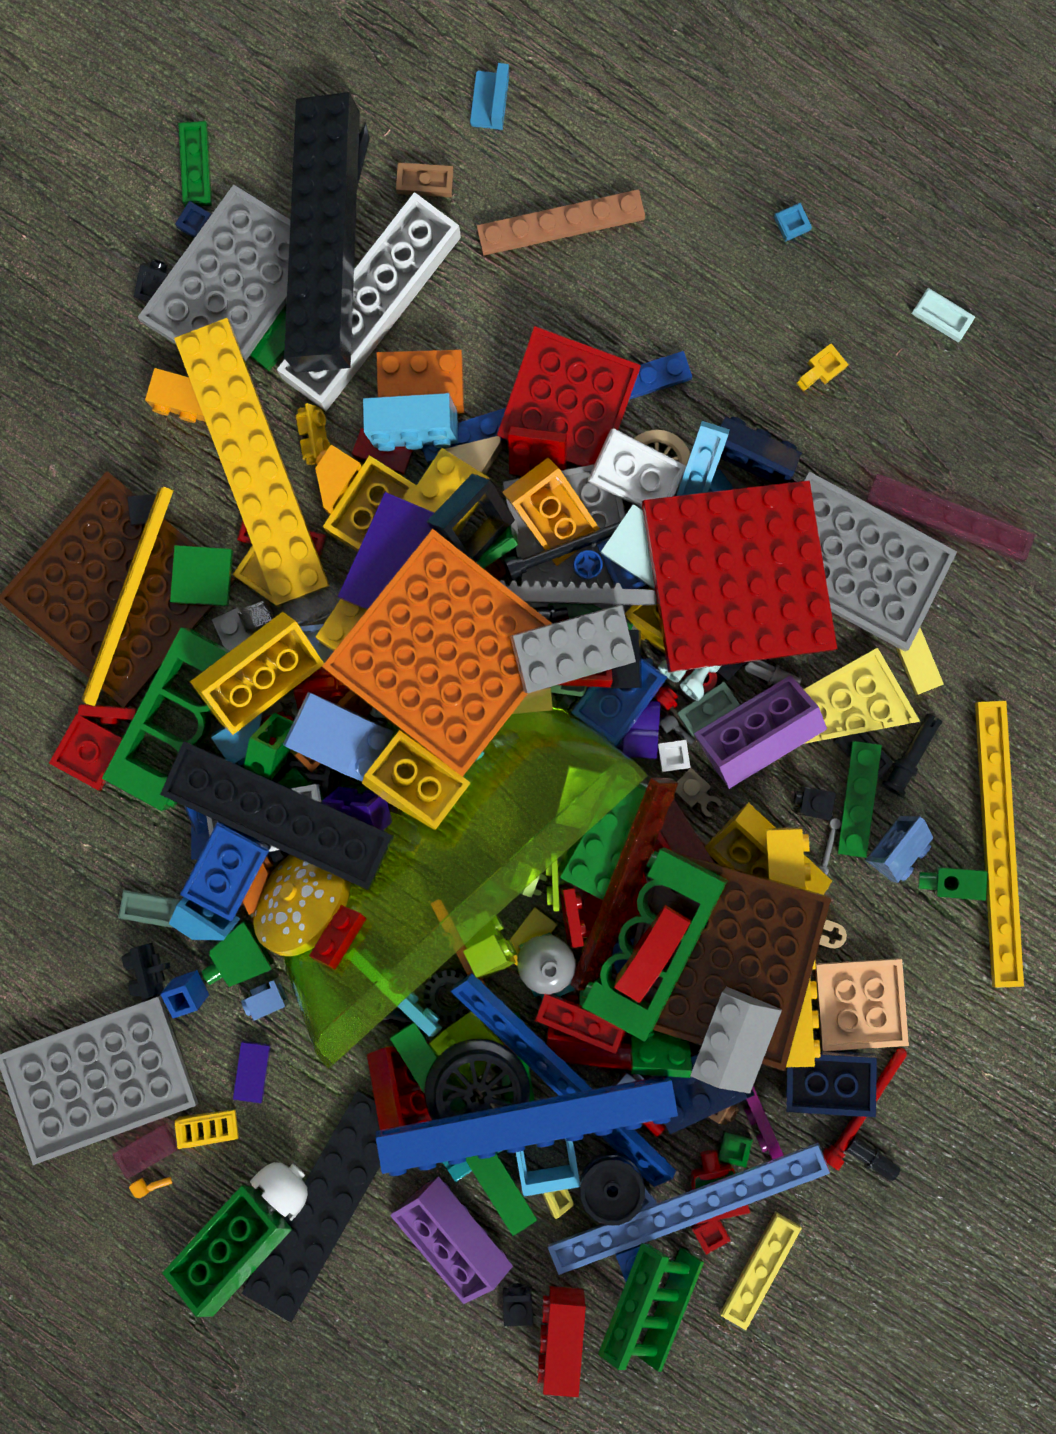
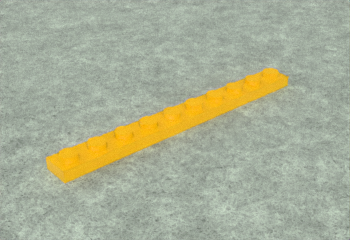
[975,701,1024,988]

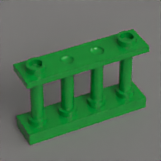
[598,1243,704,1372]

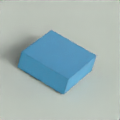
[774,203,812,242]

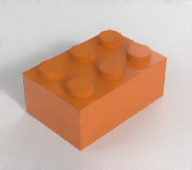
[377,350,464,414]

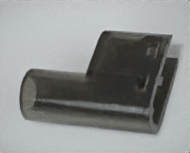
[238,600,276,633]

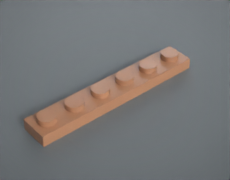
[477,189,645,256]

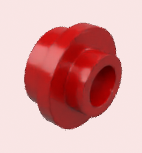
[654,685,678,711]

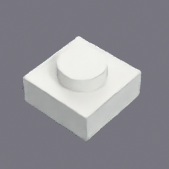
[658,740,690,772]

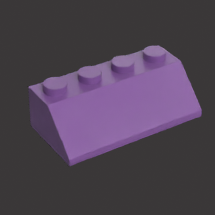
[694,675,827,789]
[390,1176,513,1304]

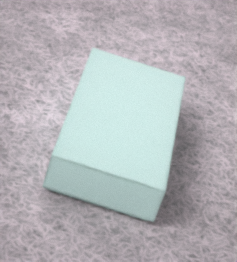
[911,288,975,343]

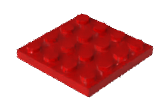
[496,326,641,467]

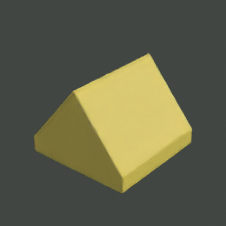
[542,1189,574,1219]

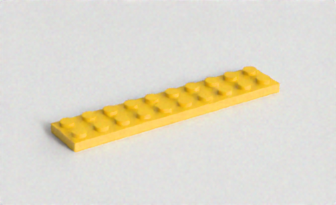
[174,318,330,606]

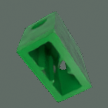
[243,712,294,780]
[918,867,987,901]
[202,920,276,987]

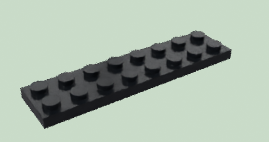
[160,741,394,890]
[241,1089,380,1322]

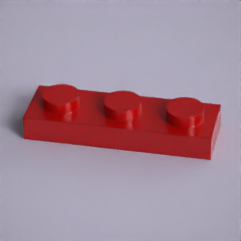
[535,994,626,1054]

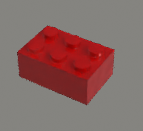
[537,1286,586,1397]

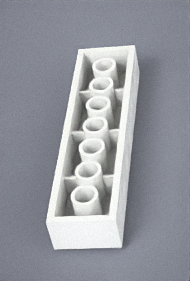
[277,192,461,412]

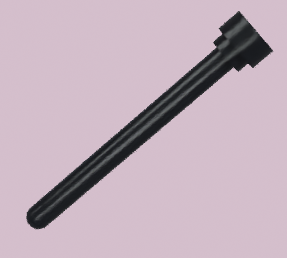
[503,521,621,581]

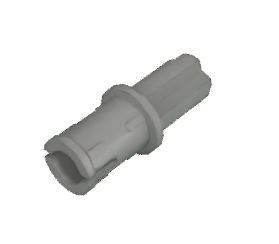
[745,660,802,686]

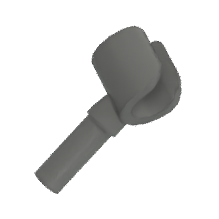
[659,715,695,745]

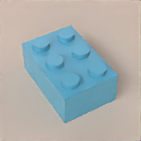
[363,393,458,451]

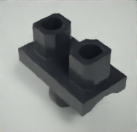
[121,942,171,999]

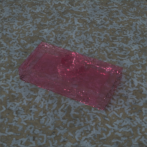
[112,1124,178,1180]

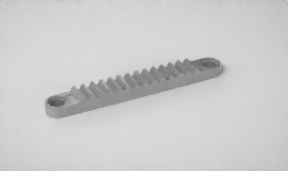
[500,580,657,605]

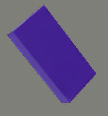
[233,1041,271,1103]

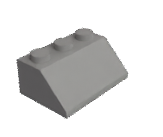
[690,987,782,1093]

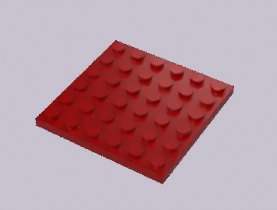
[642,480,837,673]

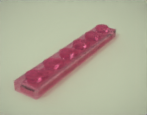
[865,474,1036,563]

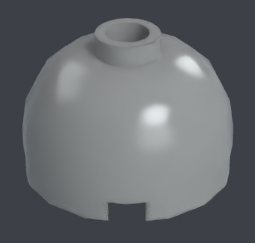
[517,935,576,995]

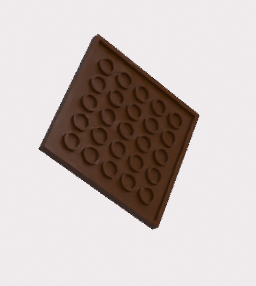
[0,471,236,708]
[633,848,832,1071]

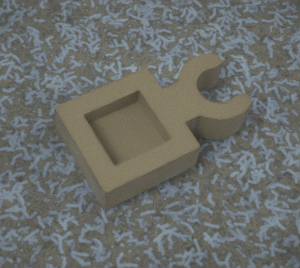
[671,767,722,817]

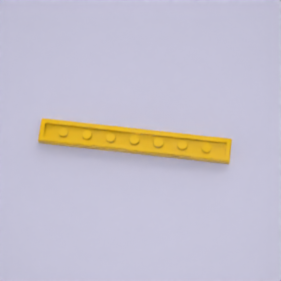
[82,487,174,706]

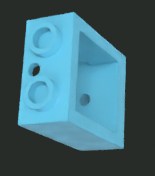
[516,1138,581,1197]

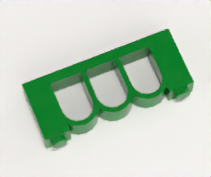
[102,627,230,811]
[582,847,728,1042]

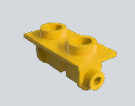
[295,403,330,465]

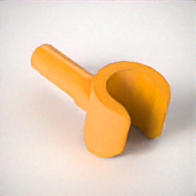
[129,1177,172,1198]

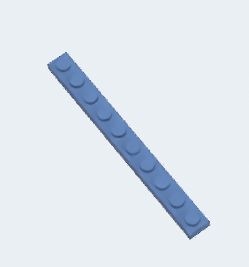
[548,1143,830,1275]

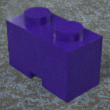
[322,787,392,830]

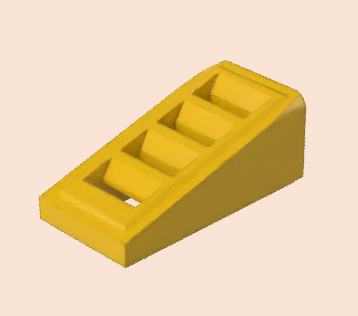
[175,1109,239,1149]

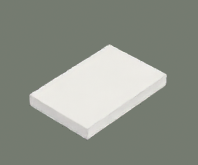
[587,428,686,509]

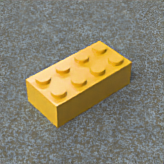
[190,612,324,735]

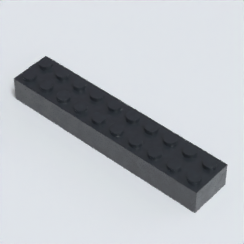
[284,92,360,373]

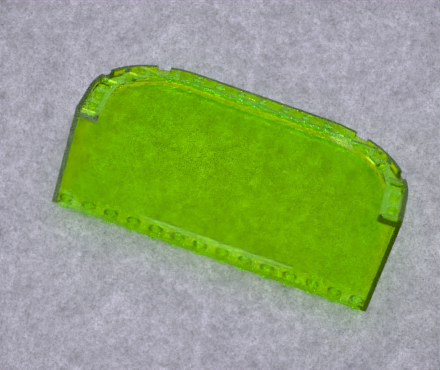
[281,706,648,1069]

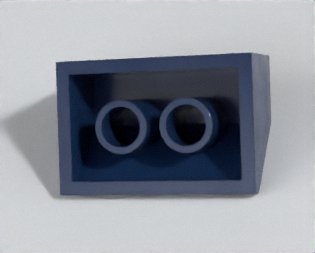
[720,416,802,485]

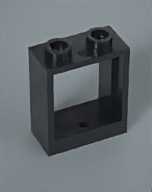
[427,474,515,563]

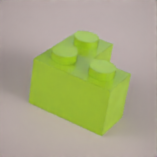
[456,910,517,978]

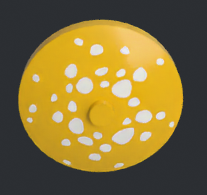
[253,854,351,956]

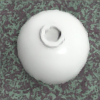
[250,1162,308,1221]

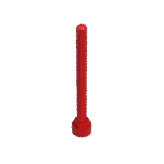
[822,1048,907,1171]

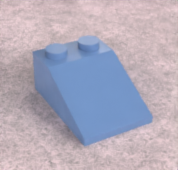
[283,692,393,781]
[865,816,933,883]

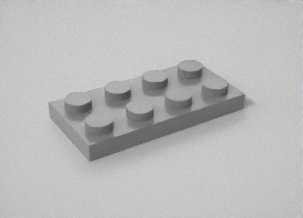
[510,605,636,693]

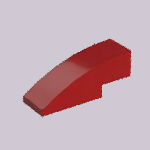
[614,905,691,1003]

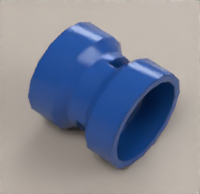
[573,550,603,579]

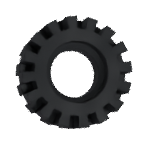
[424,968,471,1022]

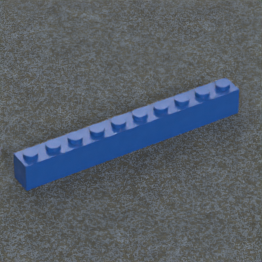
[376,1076,678,1176]

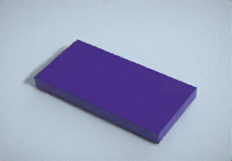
[338,492,434,610]

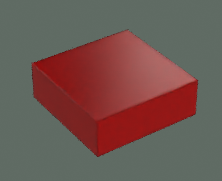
[691,1220,731,1255]

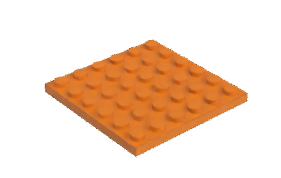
[322,529,552,777]

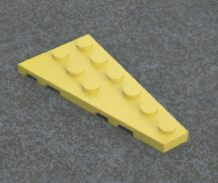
[803,648,920,744]

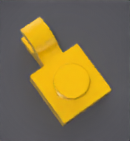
[797,344,849,392]

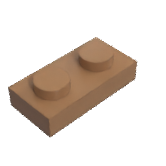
[396,163,454,197]

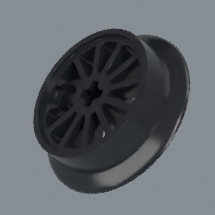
[424,1039,530,1120]

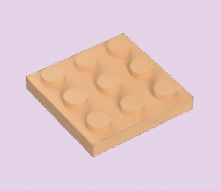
[815,958,909,1051]

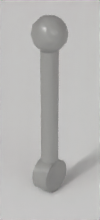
[818,818,841,875]

